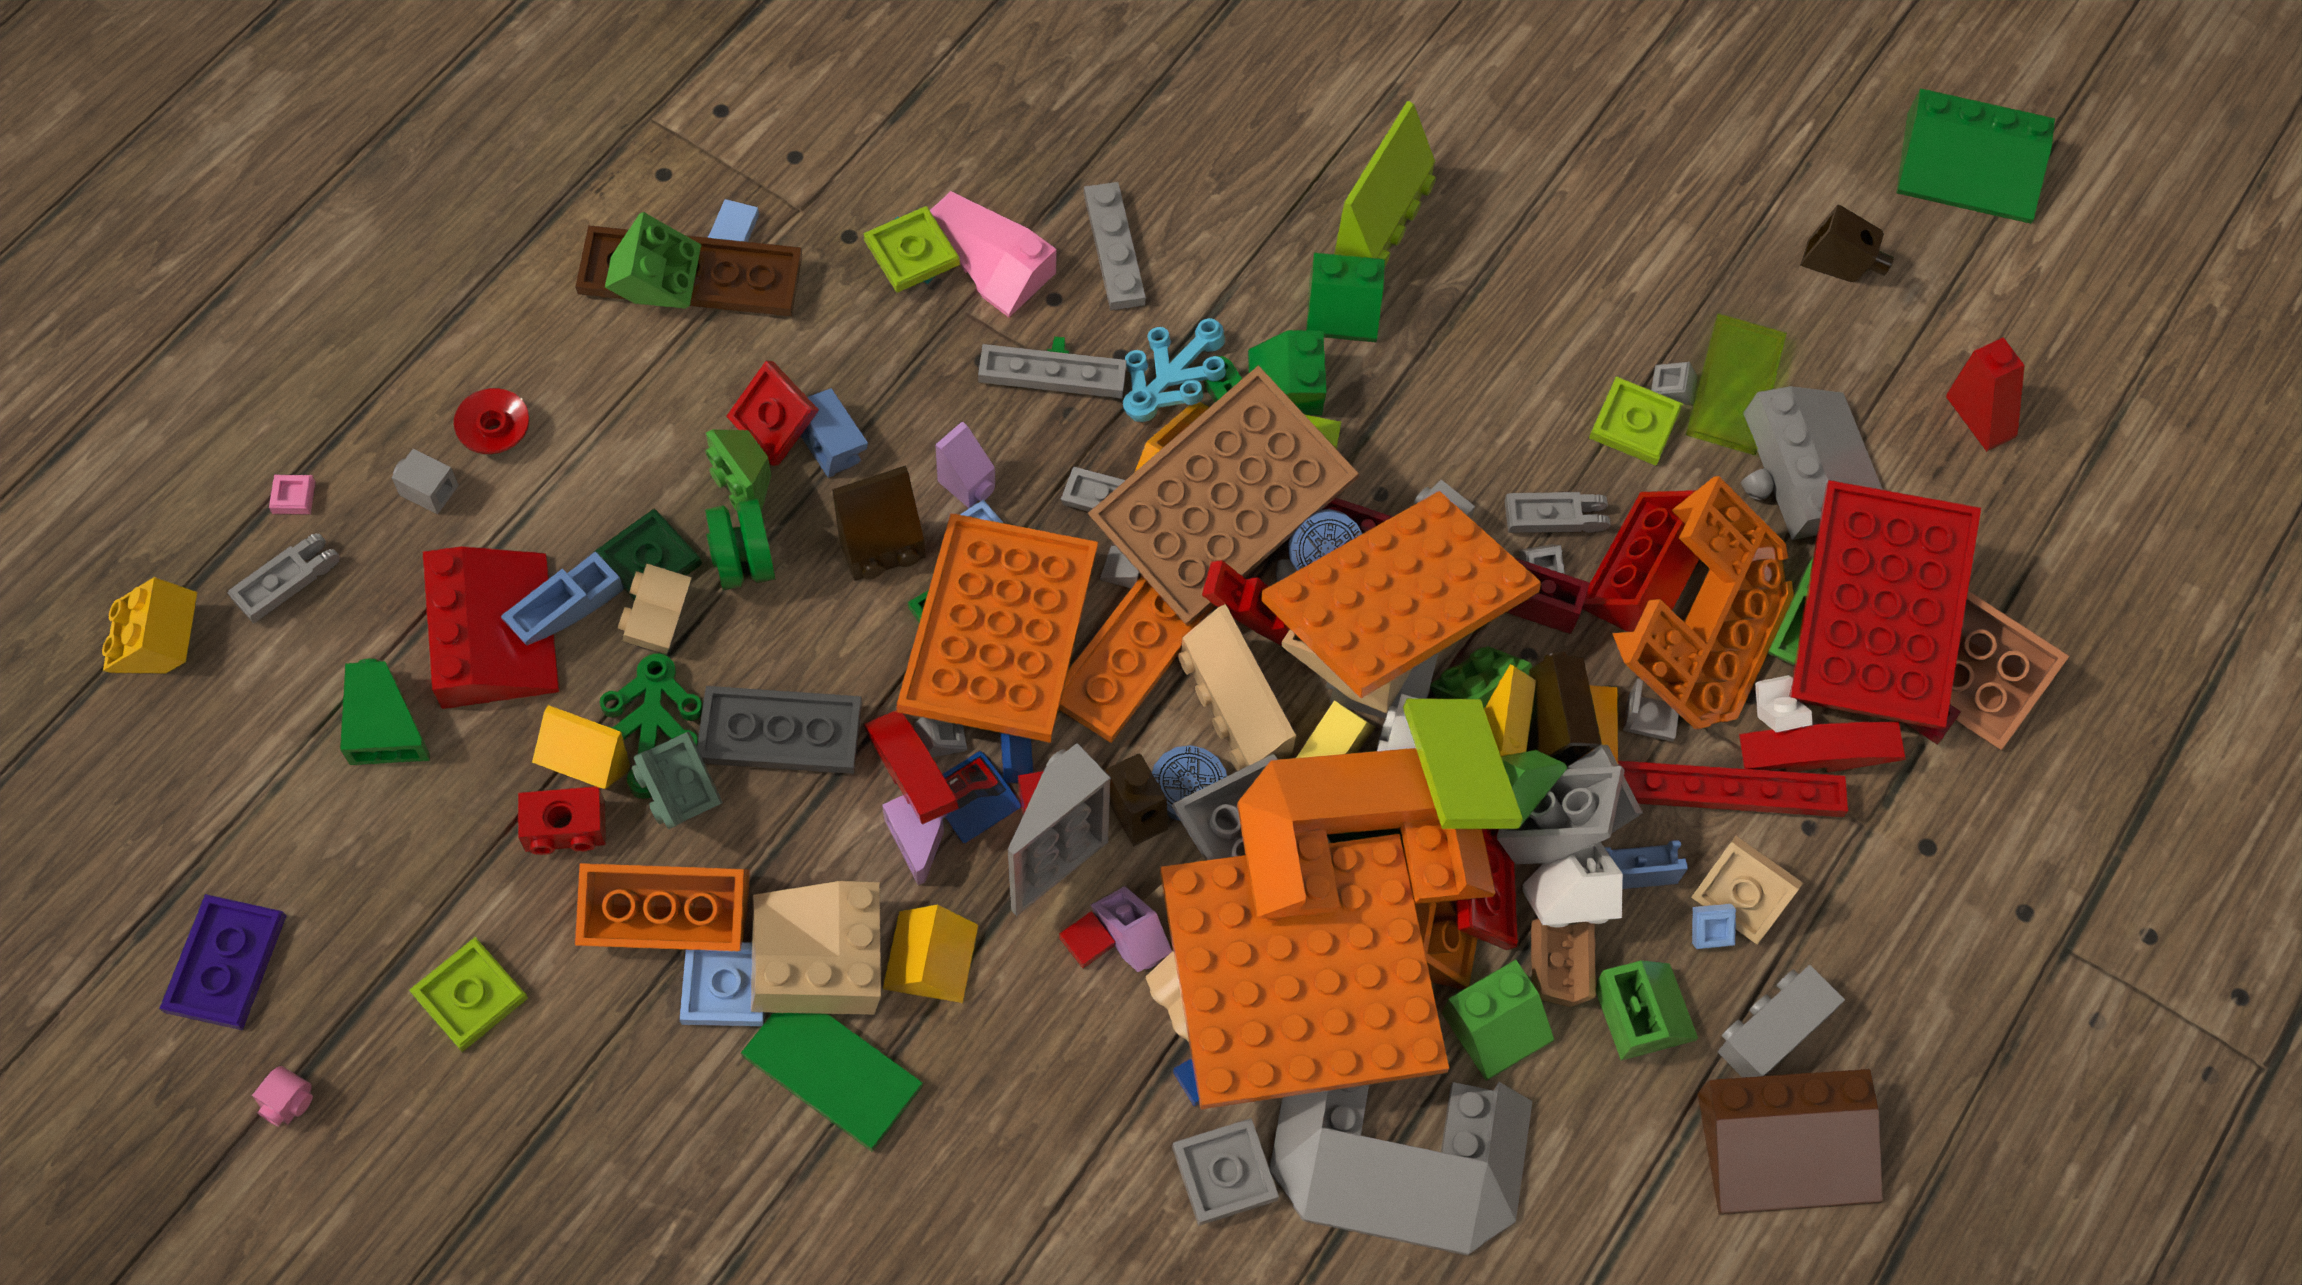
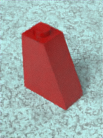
[1945,337,2025,452]

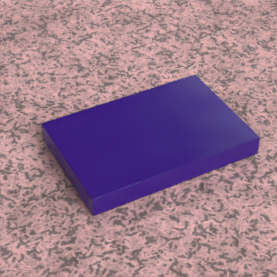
[159,894,287,1031]

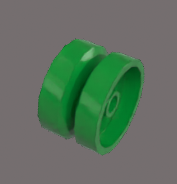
[705,498,776,591]

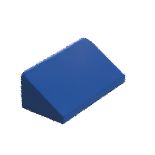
[1000,733,1033,783]

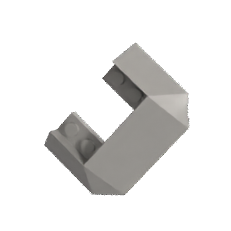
[1270,1082,1532,1256]

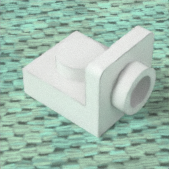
[1755,675,1812,732]

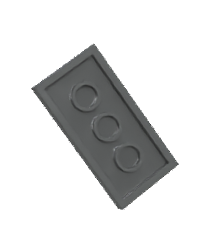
[697,686,862,774]

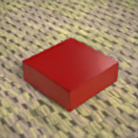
[1059,911,1115,969]

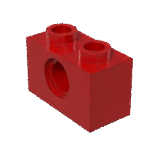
[518,786,606,855]

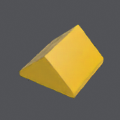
[532,705,630,789]
[883,904,978,1003]

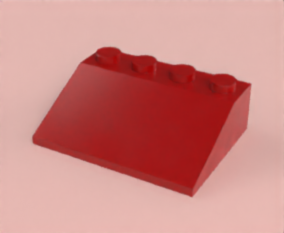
[423,546,560,709]

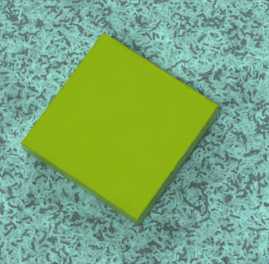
[863,206,960,293]
[1589,376,1683,466]
[409,937,528,1052]

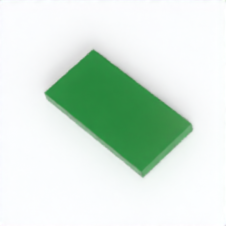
[741,1013,923,1152]

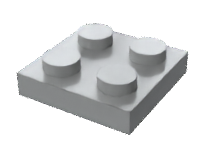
[1172,1118,1279,1226]

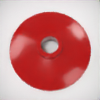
[453,388,530,454]

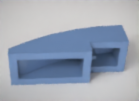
[501,552,624,646]

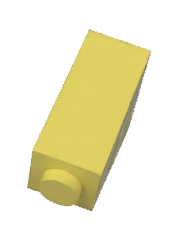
[1296,701,1376,758]

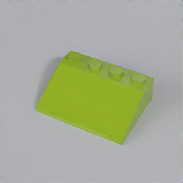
[1334,101,1436,266]

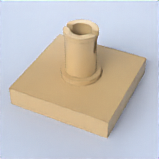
[1691,836,1803,945]

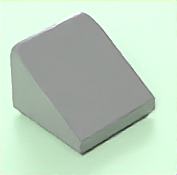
[1651,362,1697,405]
[1519,544,1565,574]
[1100,546,1141,588]
[914,717,967,757]

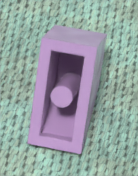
[935,422,995,508]
[882,795,947,885]
[1091,886,1172,972]

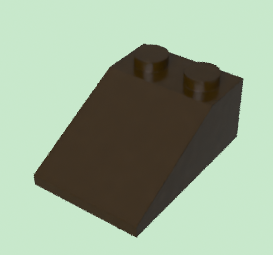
[832,465,926,581]

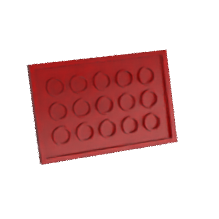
[1789,480,1981,730]

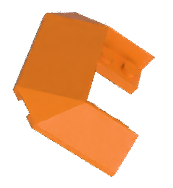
[1612,476,1794,729]
[1237,748,1495,919]

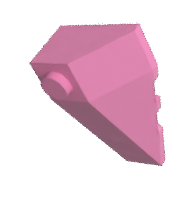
[930,191,1056,317]

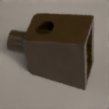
[1800,204,1894,282]
[1104,753,1168,847]

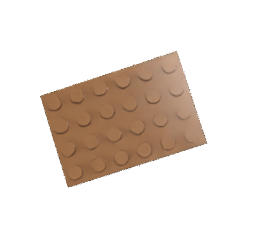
[1088,365,1359,627]

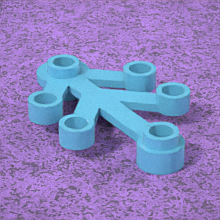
[1123,318,1226,422]

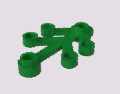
[599,654,703,799]

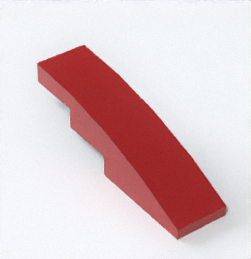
[1202,560,1290,646]
[864,710,959,825]
[1739,722,1906,773]

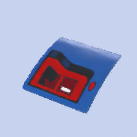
[942,751,1021,843]

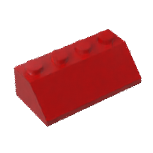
[1582,490,1700,632]

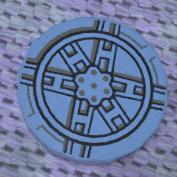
[1288,509,1362,571]
[1152,745,1227,821]

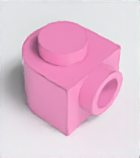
[252,1066,313,1127]

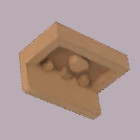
[1531,918,1597,1007]

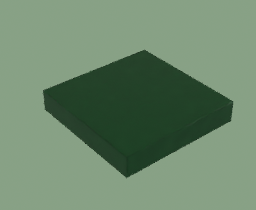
[594,508,702,600]

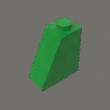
[340,658,430,765]

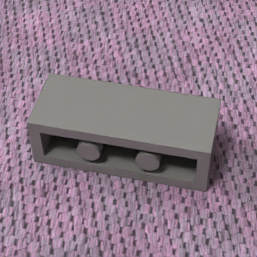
[1717,965,1845,1077]

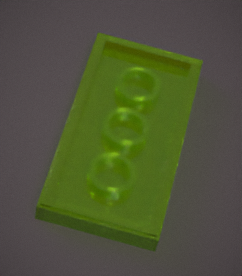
[1685,313,1787,455]

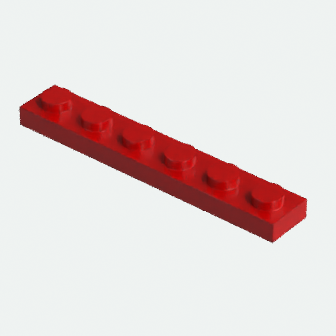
[1618,761,1848,817]

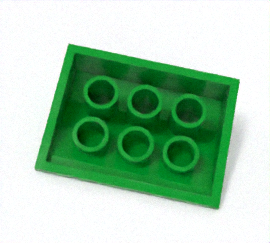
[1896,88,2055,224]

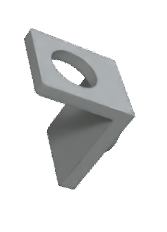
[1623,678,1679,742]

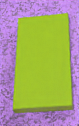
[1403,698,1523,829]

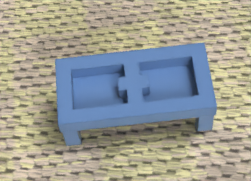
[801,388,868,478]
[1604,840,1688,889]

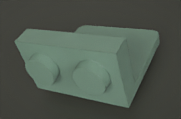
[632,731,723,829]

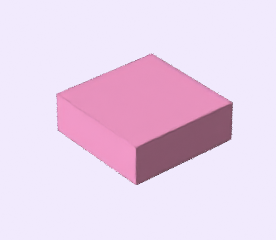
[269,475,315,514]

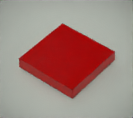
[726,361,819,466]

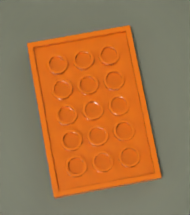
[1262,491,1541,698]
[897,513,1098,743]

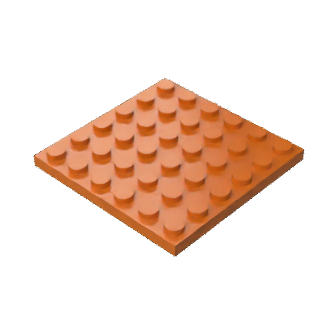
[1160,834,1449,1109]

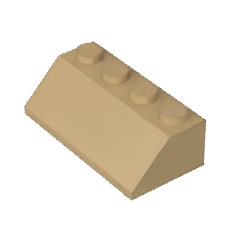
[1178,604,1296,771]

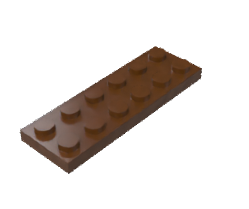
[575,225,803,316]

